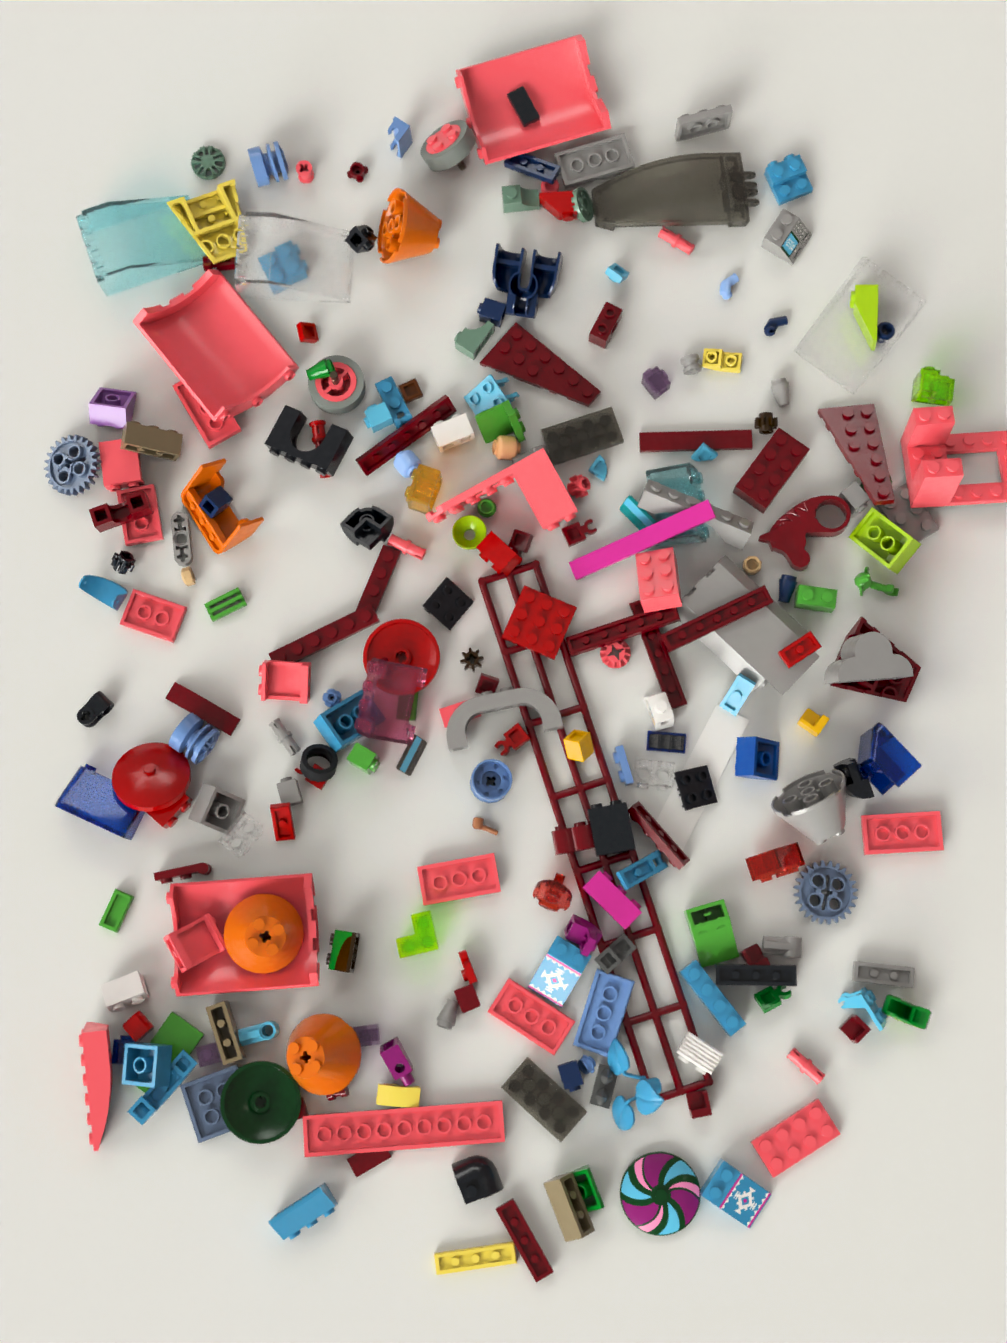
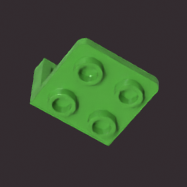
[475,400,526,443]

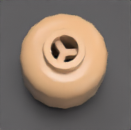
[492,435,521,460]

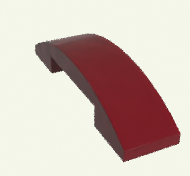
[165,682,241,736]

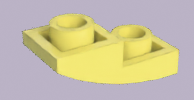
[702,348,743,373]
[376,1084,421,1108]

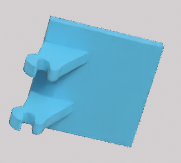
[464,374,519,415]
[838,987,887,1031]

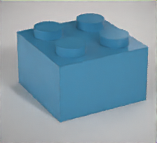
[122,1042,172,1088]

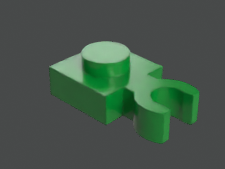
[754,986,792,1013]

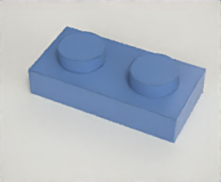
[612,745,634,786]

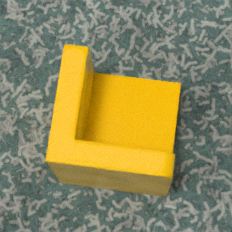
[797,708,829,737]
[563,729,594,762]

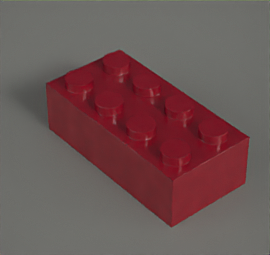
[733,428,810,514]

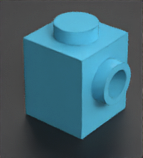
[363,402,394,433]

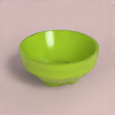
[452,515,487,550]

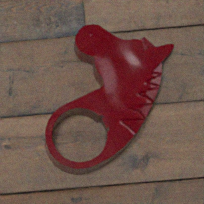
[758,495,851,571]

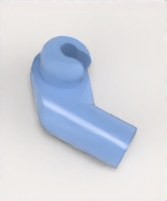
[719,273,739,300]

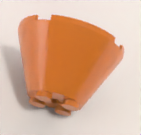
[378,188,442,264]
[224,894,304,974]
[286,1014,362,1095]

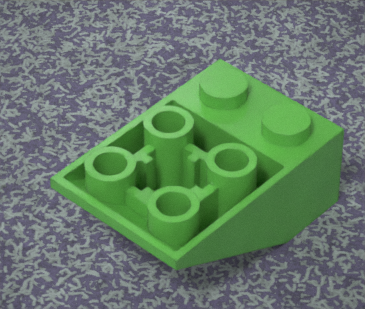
[684,899,739,968]

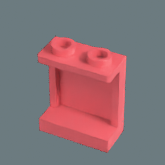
[98,439,145,492]
[258,660,311,704]
[163,913,226,973]

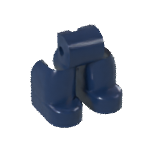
[492,243,563,319]

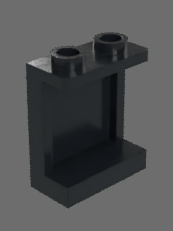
[587,800,636,857]

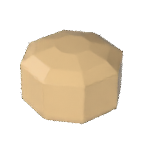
[743,556,762,575]
[181,566,196,586]

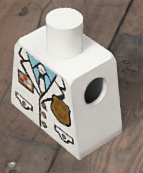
[644,692,675,732]

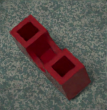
[89,490,154,533]

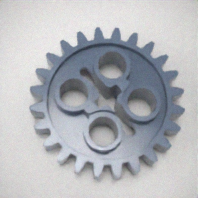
[44,435,102,496]
[793,860,858,925]

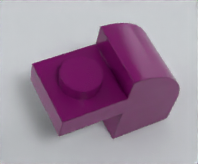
[564,914,602,957]

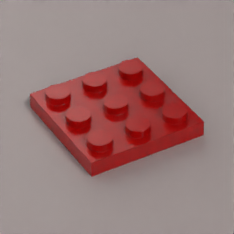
[502,585,577,660]

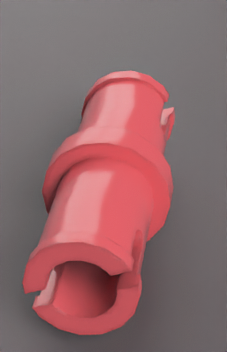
[658,226,695,255]
[387,534,427,561]
[787,1047,825,1084]

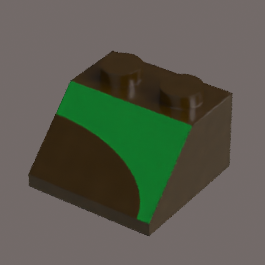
[326,930,360,973]

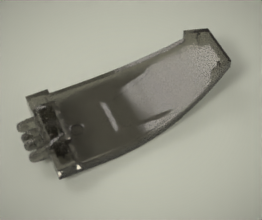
[591,152,760,231]

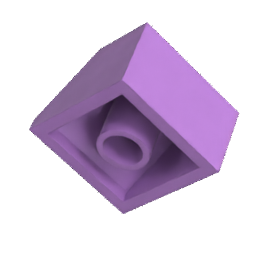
[89,387,136,429]

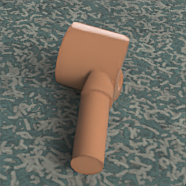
[472,817,498,835]

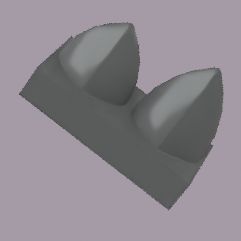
[589,1064,617,1109]

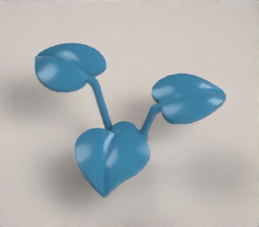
[607,1038,665,1131]

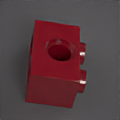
[589,302,623,349]

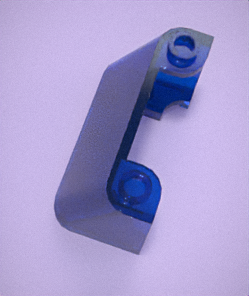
[55,764,145,840]

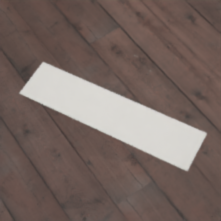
[648,703,750,851]

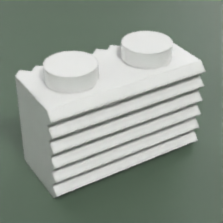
[675,1031,723,1075]

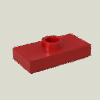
[778,631,822,669]
[270,802,296,841]

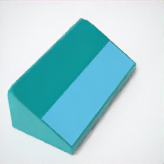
[620,495,656,530]

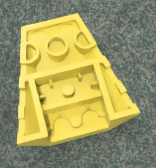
[166,179,248,264]

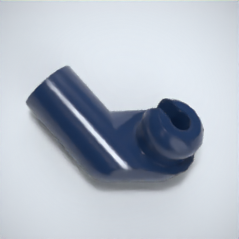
[764,316,788,336]

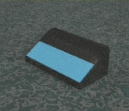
[396,734,427,776]

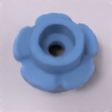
[323,689,342,707]
[578,1055,596,1075]

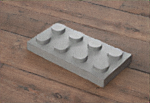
[554,133,635,189]

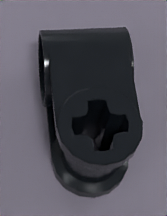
[77,691,114,728]

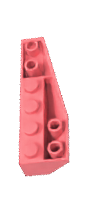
[79,1022,112,1151]

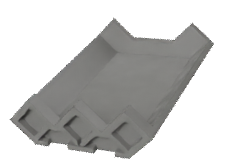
[677,556,820,695]

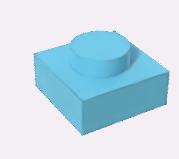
[605,263,630,284]

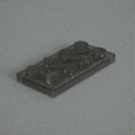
[541,407,624,466]
[501,1057,587,1142]

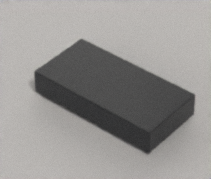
[507,86,540,127]

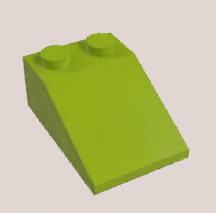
[850,284,879,351]
[849,507,921,574]

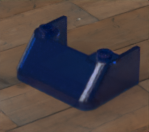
[857,722,922,795]

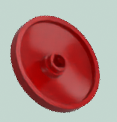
[363,619,440,696]
[112,742,191,812]

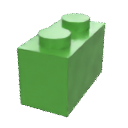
[793,584,837,613]
[347,742,380,775]

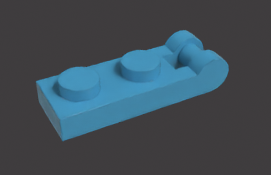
[375,376,413,429]
[616,850,669,890]

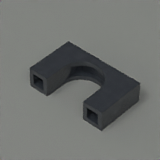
[265,405,354,477]

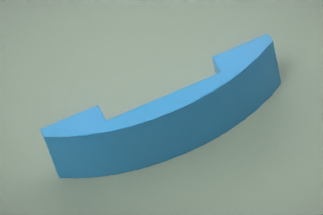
[127,1050,198,1125]

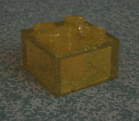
[405,464,443,514]

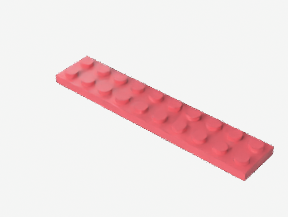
[303,1100,505,1157]

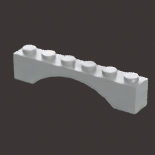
[637,479,754,550]

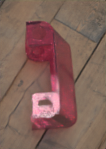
[355,658,428,745]

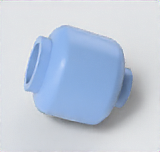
[394,450,422,478]

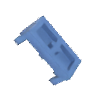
[388,117,412,158]

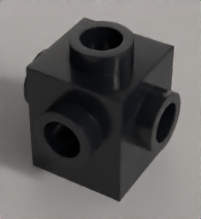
[345,225,377,253]

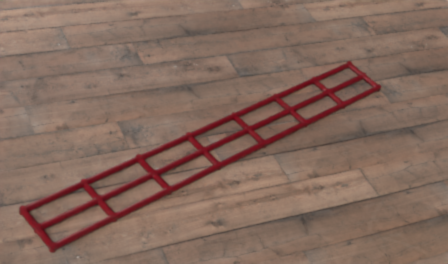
[478,560,713,1100]

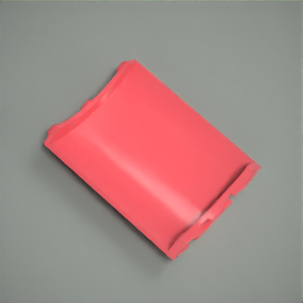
[454,34,611,165]
[133,269,299,422]
[166,873,320,997]

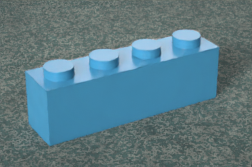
[679,960,746,1036]

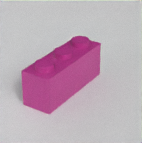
[583,870,642,930]

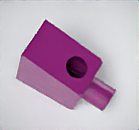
[380,1037,415,1087]

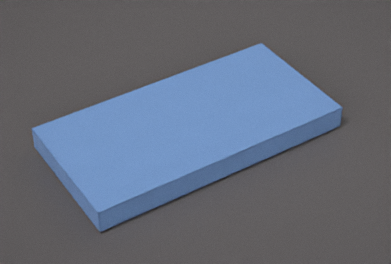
[573,968,635,1057]

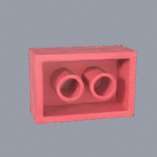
[635,547,682,613]

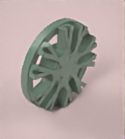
[191,145,226,180]
[571,187,594,223]

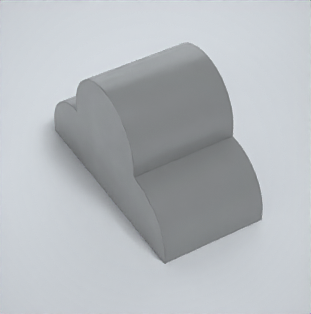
[824,632,913,684]

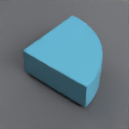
[691,442,718,462]
[589,455,607,481]

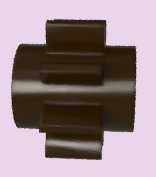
[754,412,778,434]
[460,648,484,672]

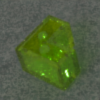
[911,366,955,406]
[396,910,440,959]

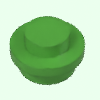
[477,499,496,518]

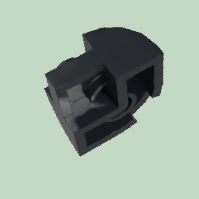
[340,506,394,550]
[833,758,875,799]
[452,1155,504,1205]

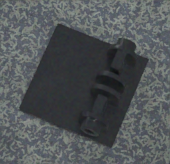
[422,577,474,630]
[674,765,718,811]

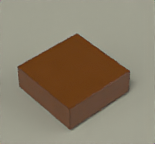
[399,378,423,404]

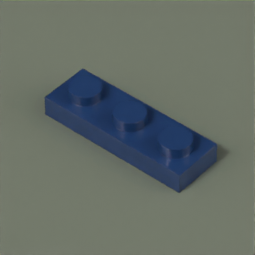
[504,153,561,185]

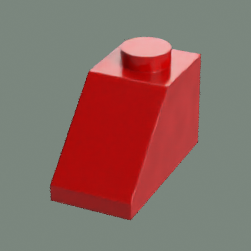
[539,191,577,221]

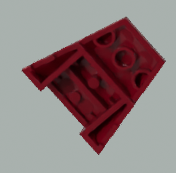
[830,617,921,702]

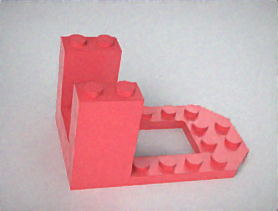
[900,406,1007,508]
[425,448,578,531]

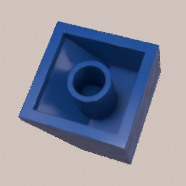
[735,736,780,781]

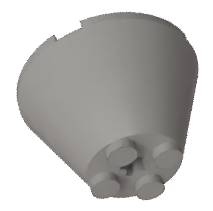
[771,769,846,845]

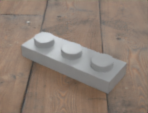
[852,961,914,988]

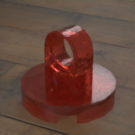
[533,873,572,912]

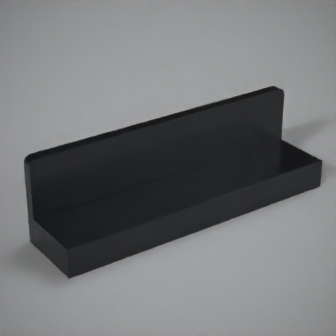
[716,964,797,986]

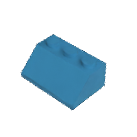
[268,1183,338,1240]

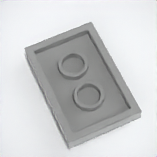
[674,104,733,142]
[877,483,939,542]

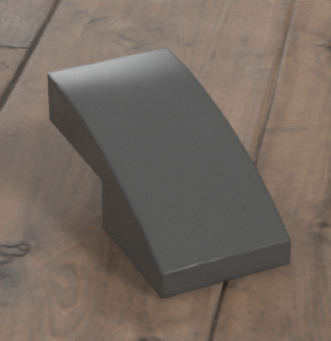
[594,933,637,975]

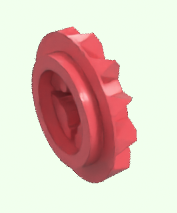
[600,640,631,668]

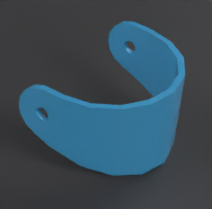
[79,575,128,611]

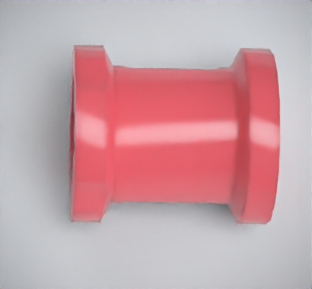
[296,160,314,183]

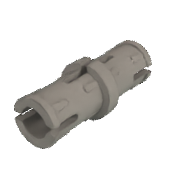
[269,718,301,756]

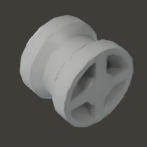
[680,354,702,375]

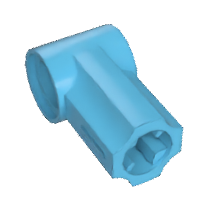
[238,1021,280,1046]

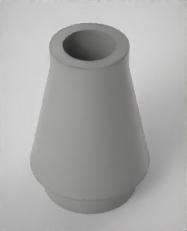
[770,378,790,407]
[437,999,459,1030]

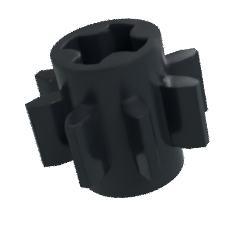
[111,551,136,574]

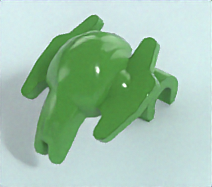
[854,567,899,597]

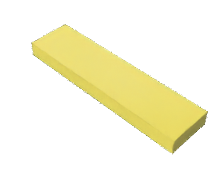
[434,1241,517,1275]

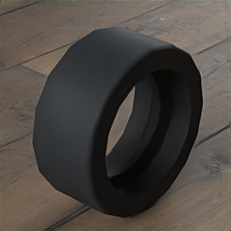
[300,744,338,782]

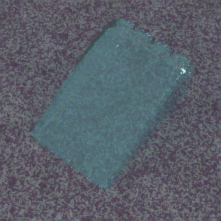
[76,195,207,296]

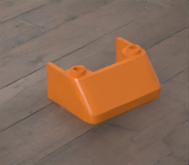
[181,458,264,554]

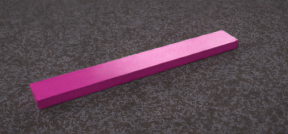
[569,499,716,580]

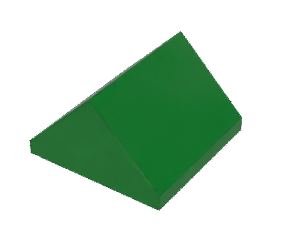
[568,1165,604,1212]

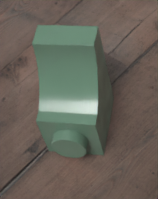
[502,185,540,213]
[454,321,495,360]

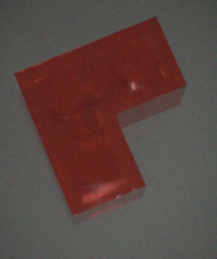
[745,842,805,883]

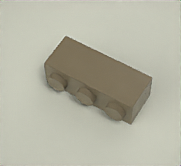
[120,421,183,461]
[205,1001,246,1066]
[543,1172,595,1242]

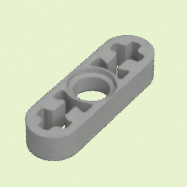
[171,512,193,567]

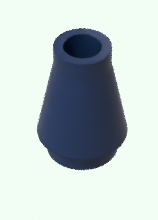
[877,322,895,343]
[778,574,798,603]

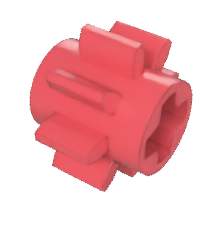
[567,474,591,499]

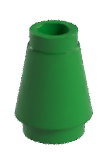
[306,359,335,381]

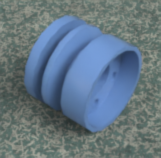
[247,141,288,187]
[169,713,220,765]
[470,759,513,803]

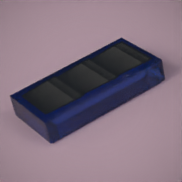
[646,731,686,754]

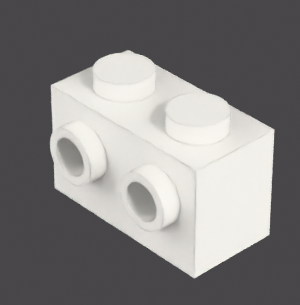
[431,413,475,452]
[100,970,149,1012]

